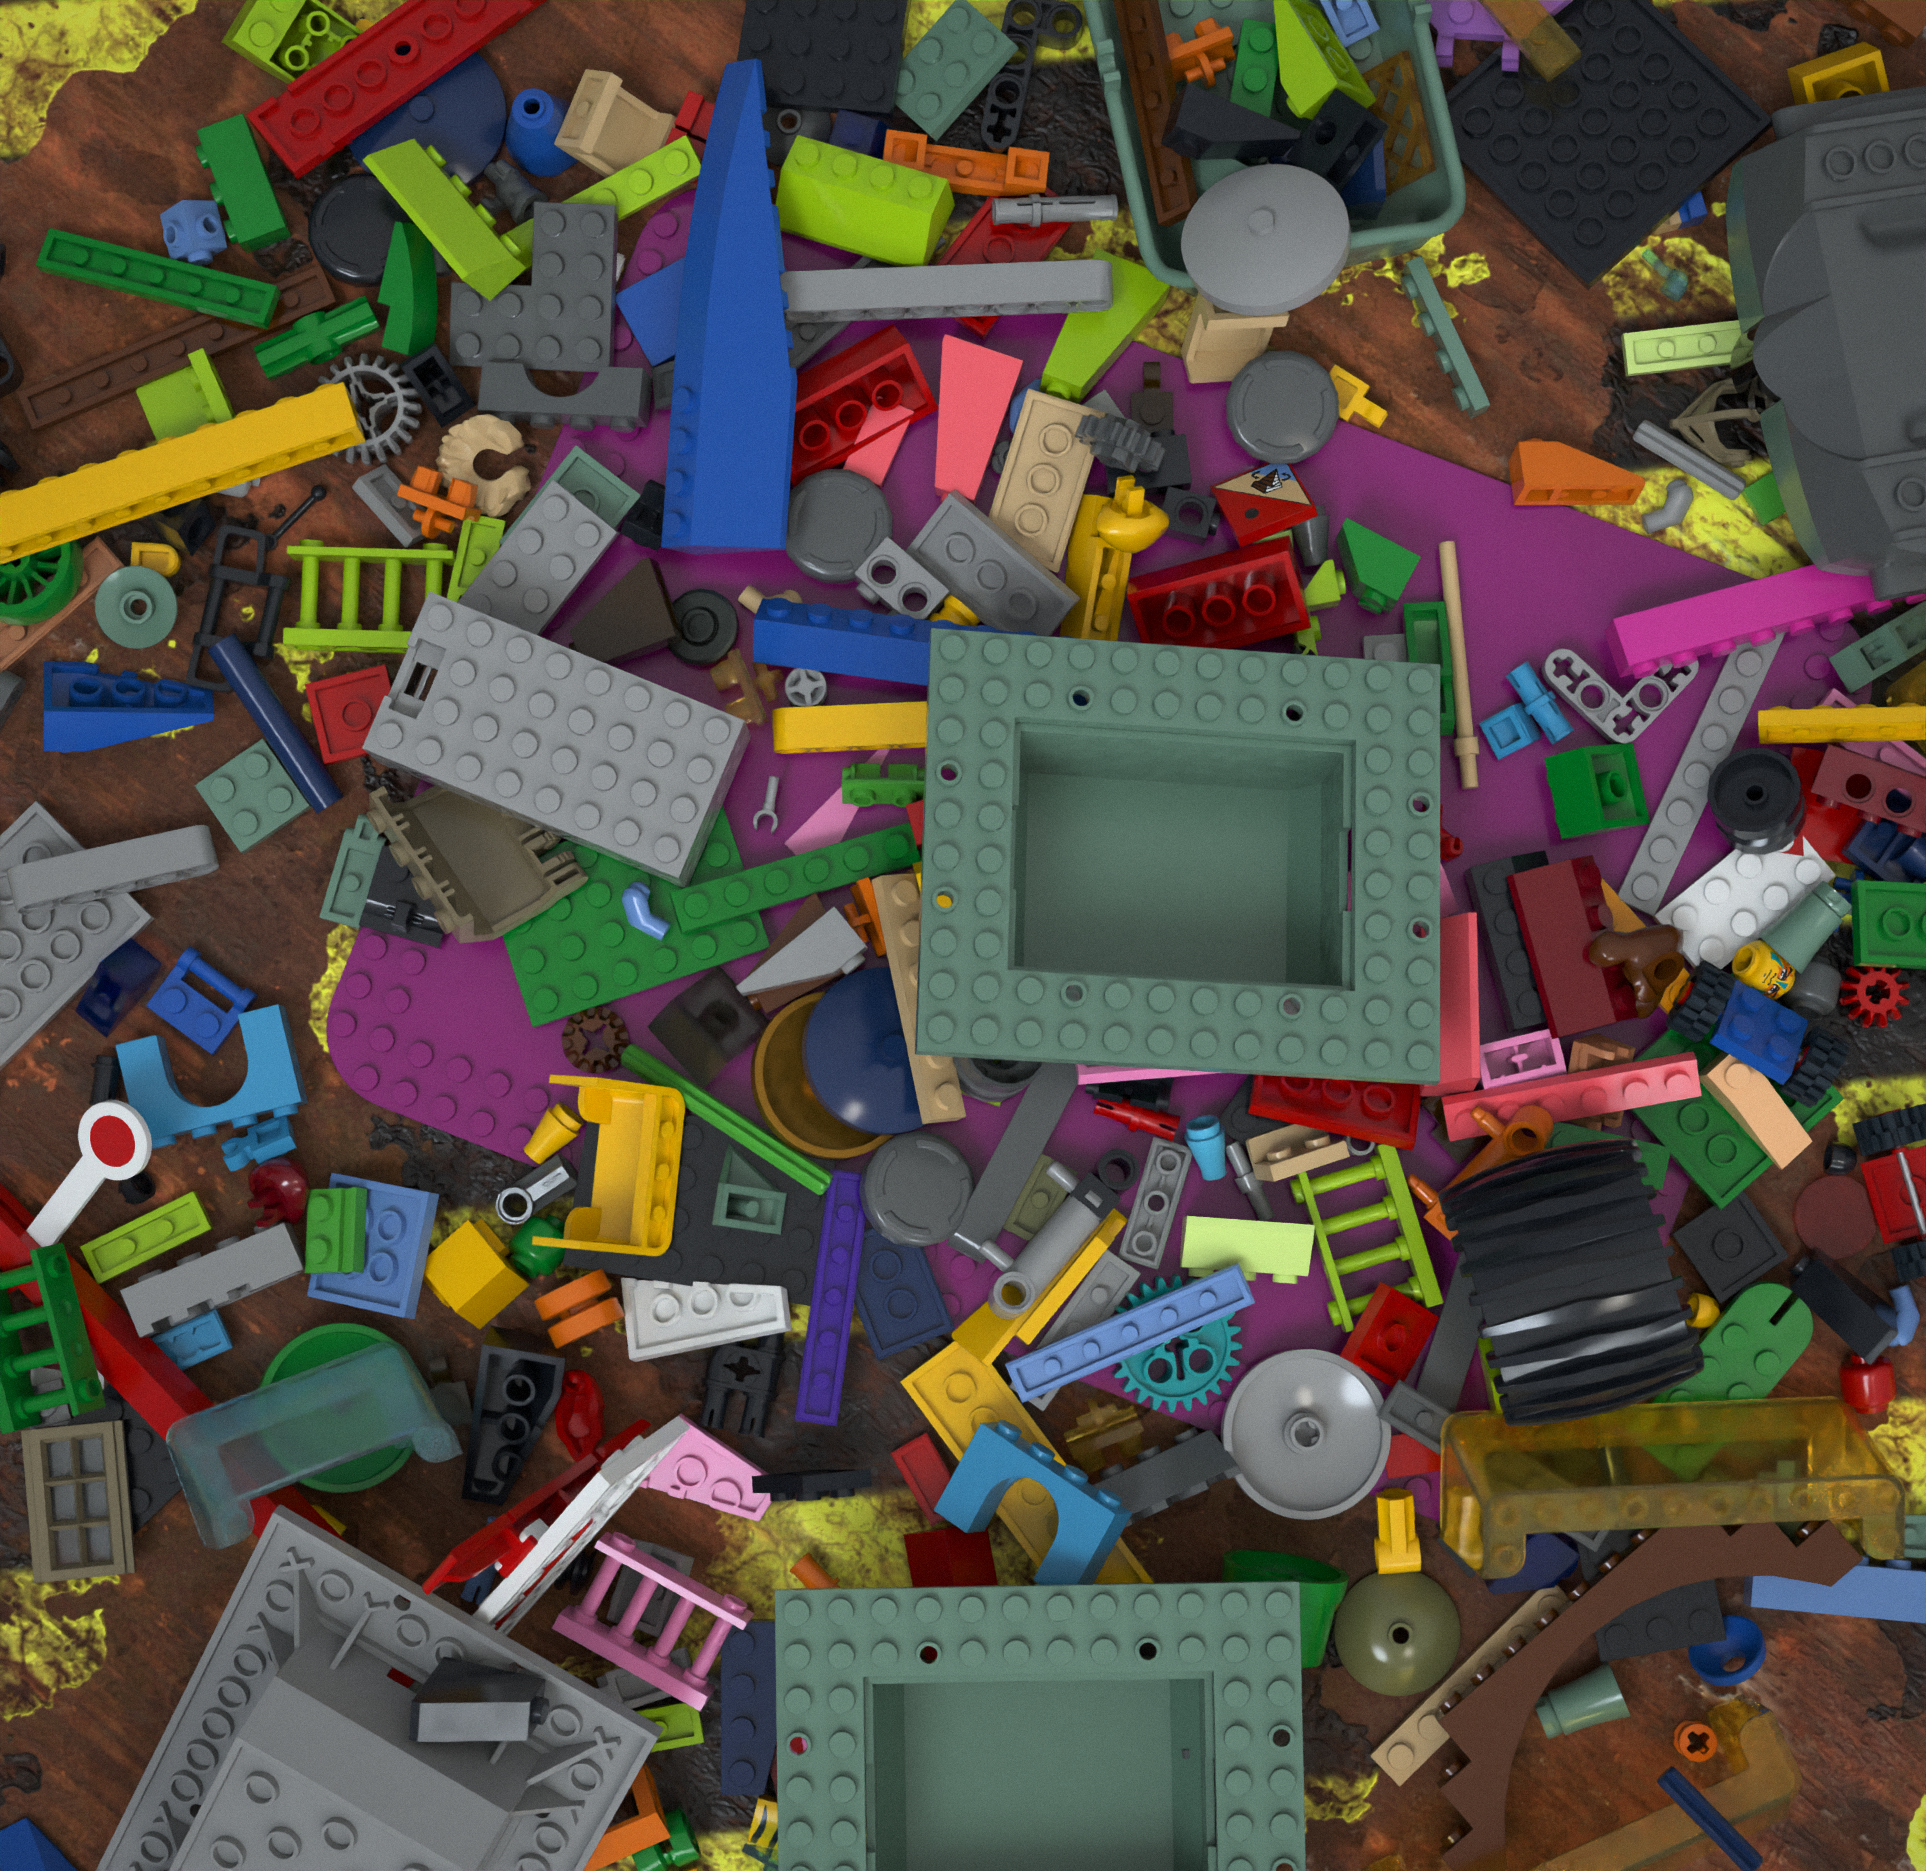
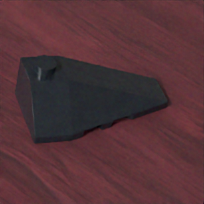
[461,1326,567,1506]

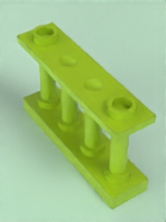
[283,539,456,654]
[1289,1144,1444,1332]

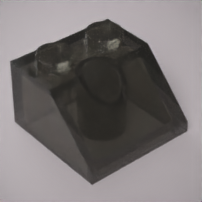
[647,965,769,1089]

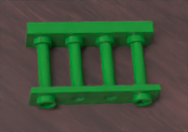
[0,1242,106,1435]

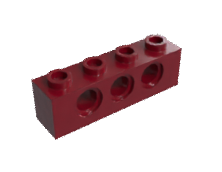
[1810,742,1926,838]

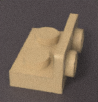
[1246,1123,1350,1182]

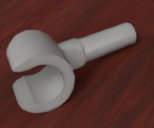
[753,775,779,834]

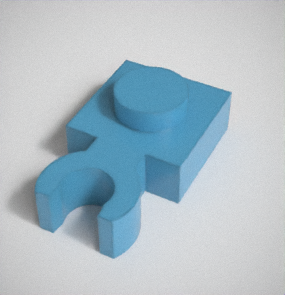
[221,1116,297,1171]

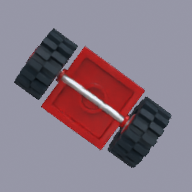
[1852,1104,1926,1282]

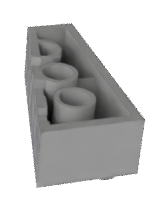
[120,1221,305,1337]

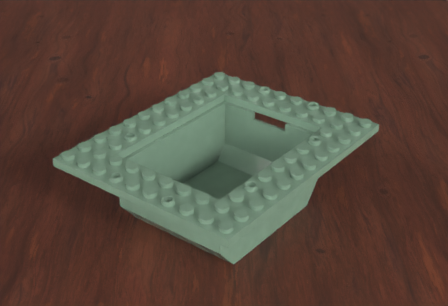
[915,628,1440,1085]
[775,1580,1306,1871]

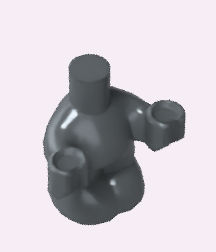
[480,159,548,225]

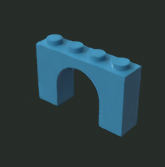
[115,1004,308,1149]
[934,1420,1132,1585]

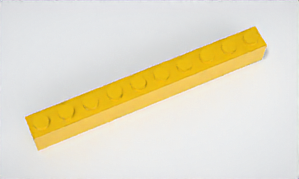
[0,382,366,565]

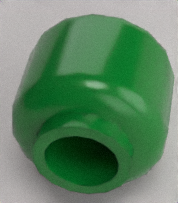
[509,1214,565,1278]

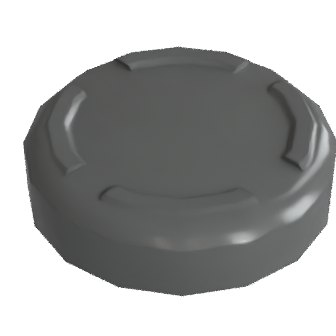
[1225,350,1339,465]
[786,469,893,584]
[859,1131,975,1248]

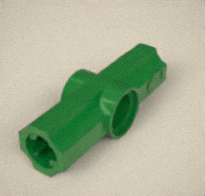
[253,295,381,381]

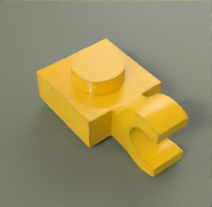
[1329,364,1388,429]

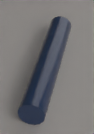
[207,633,344,814]

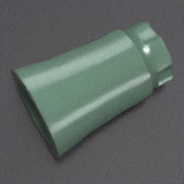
[1758,880,1852,975]
[1535,1661,1631,1739]

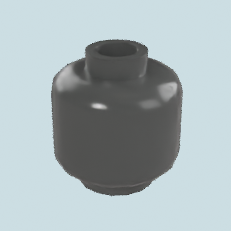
[1783,955,1842,1020]

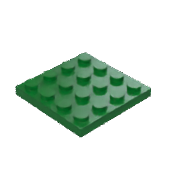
[1629,973,1844,1210]

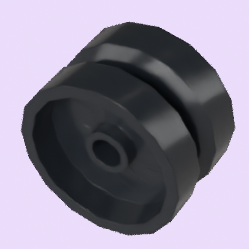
[1707,748,1807,855]

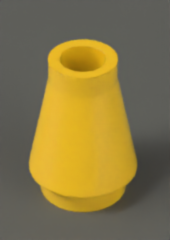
[523,1102,584,1165]

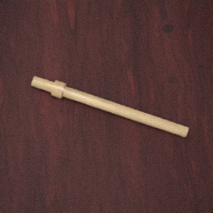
[1438,541,1480,789]

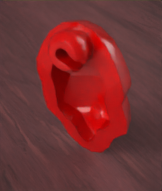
[554,1369,606,1462]

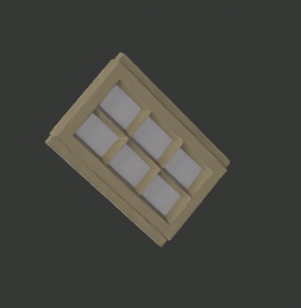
[21,1420,137,1583]

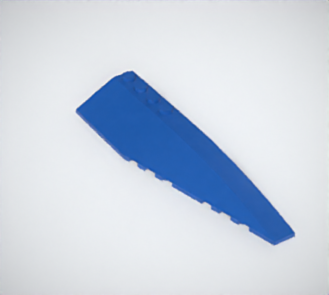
[661,58,797,555]

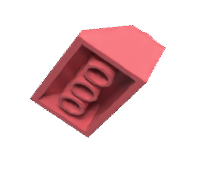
[1417,912,1480,1096]

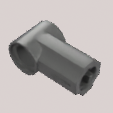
[496,1152,579,1224]

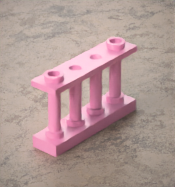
[552,1532,755,1711]

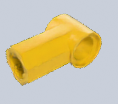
[1374,1487,1421,1575]

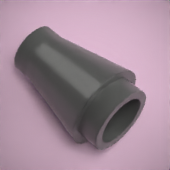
[1291,505,1330,567]

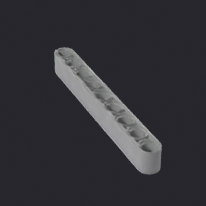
[780,260,1113,323]

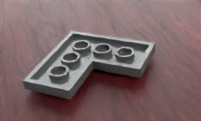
[449,202,619,372]

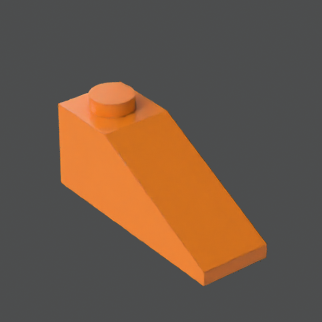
[1508,438,1645,505]

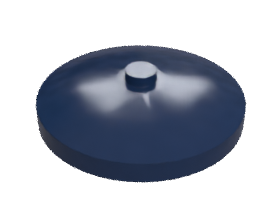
[349,45,508,187]
[801,967,926,1136]

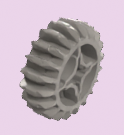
[312,354,422,466]

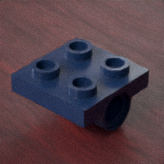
[1840,789,1926,883]

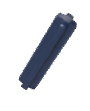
[1657,1766,1763,1871]

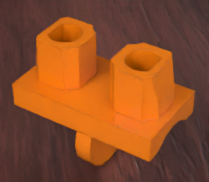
[1165,17,1235,89]
[397,465,482,539]
[843,877,887,957]

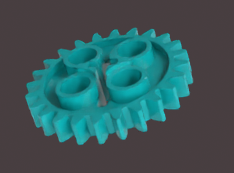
[1111,1274,1242,1413]

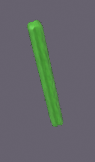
[621,1044,833,1195]

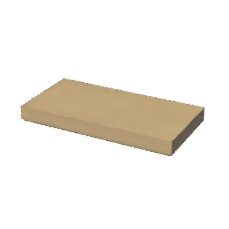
[988,389,1106,573]

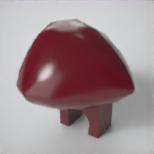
[247,1157,310,1227]

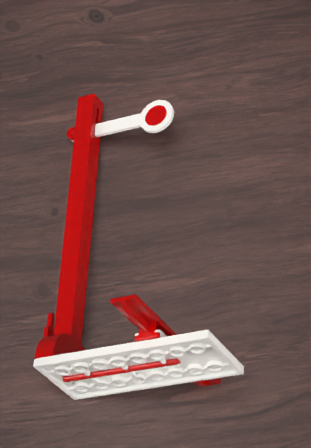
[0,1100,690,1694]

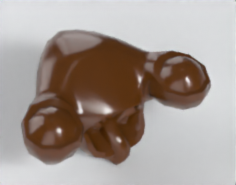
[1589,924,1684,1019]

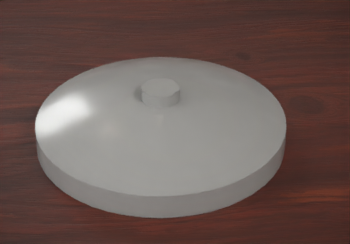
[1181,164,1351,316]
[1221,1349,1391,1520]

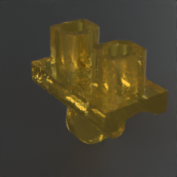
[709,648,784,727]
[1063,1397,1144,1473]

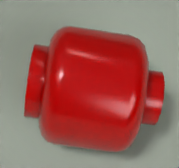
[1838,1351,1897,1414]

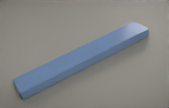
[1005,1262,1255,1403]

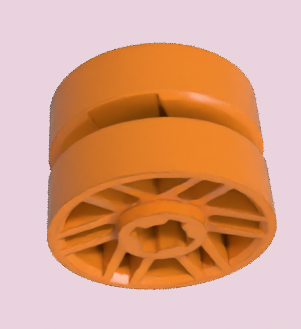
[534,1268,625,1349]

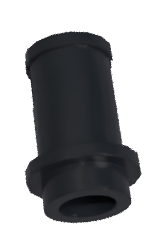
[89,1055,121,1105]

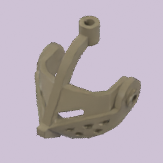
[1669,377,1768,468]

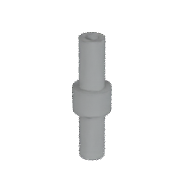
[1225,1140,1275,1221]

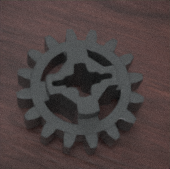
[1075,413,1166,473]

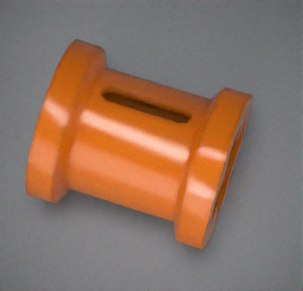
[1673,1719,1717,1762]

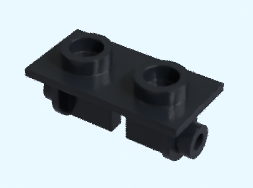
[1085,1077,1174,1113]

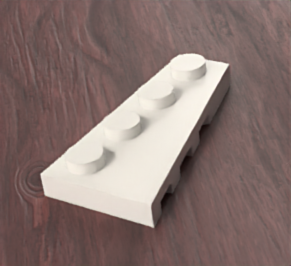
[621,1278,792,1362]

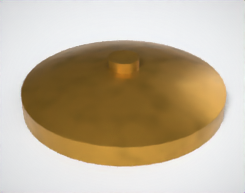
[750,992,893,1160]

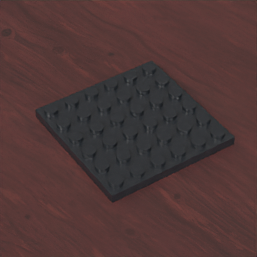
[1445,0,1773,290]

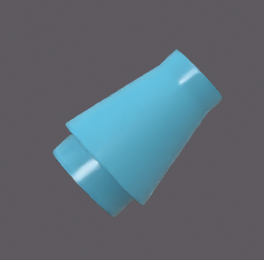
[1184,1115,1227,1181]

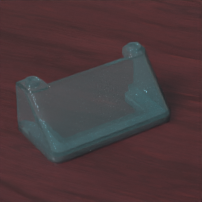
[166,1341,463,1550]

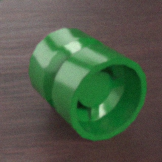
[632,1806,701,1871]

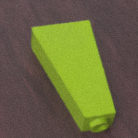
[1039,248,1171,404]

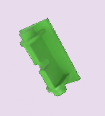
[842,763,925,808]

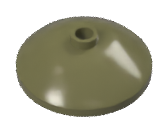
[1334,1571,1461,1696]

